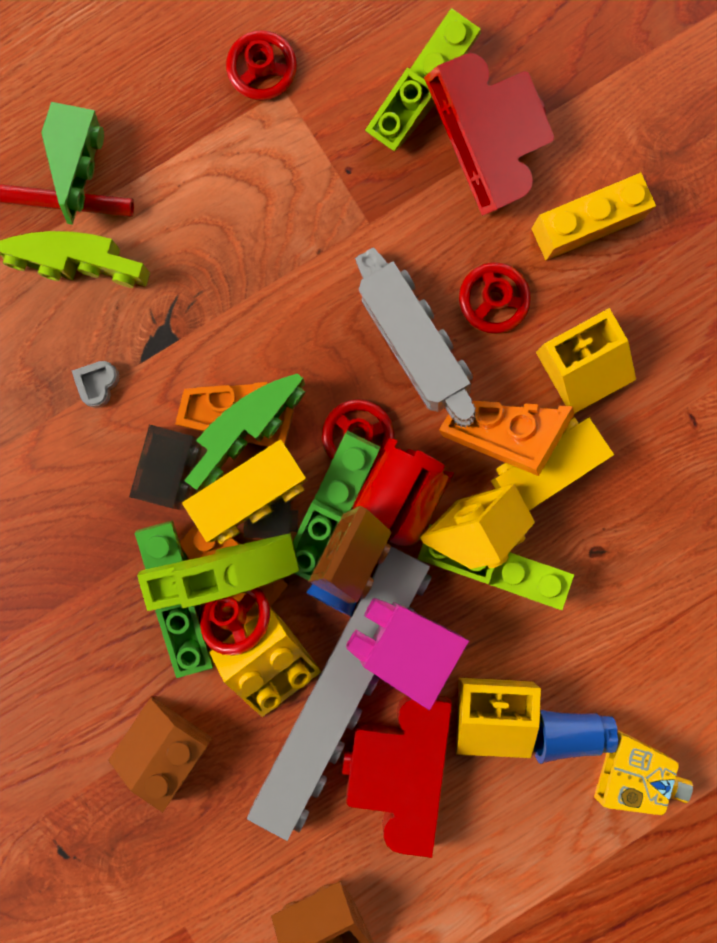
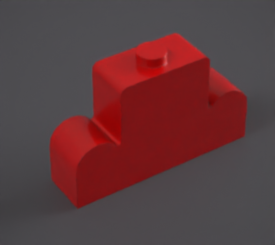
[424,53,554,216]
[342,695,452,858]

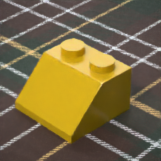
[420,484,535,569]

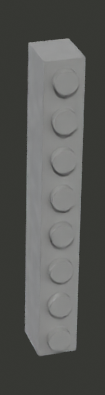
[247,546,432,841]

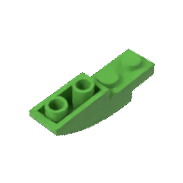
[184,374,306,491]
[293,431,381,581]
[134,520,213,678]

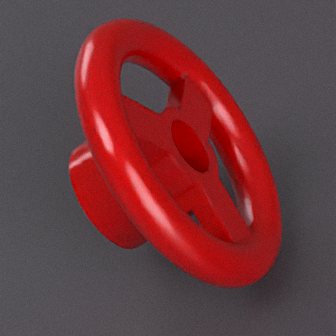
[226,30,297,100]
[459,262,531,334]
[322,399,395,470]
[200,587,271,656]

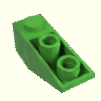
[41,102,104,225]

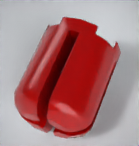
[353,438,454,546]

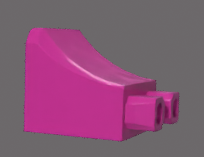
[345,598,469,710]

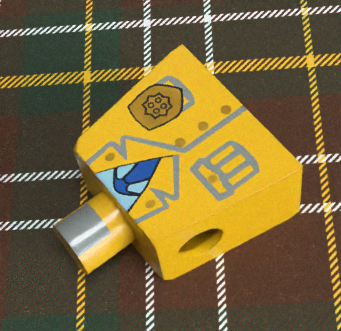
[594,730,693,815]

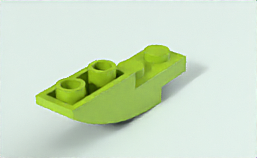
[365,8,481,152]
[0,231,150,288]
[418,524,574,610]
[137,533,299,611]

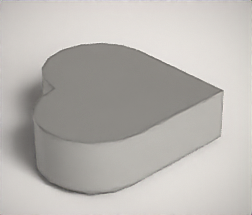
[72,361,120,408]

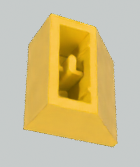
[536,308,636,413]
[209,607,321,717]
[455,678,541,758]

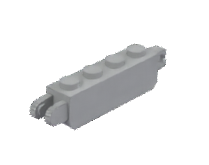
[355,247,476,428]

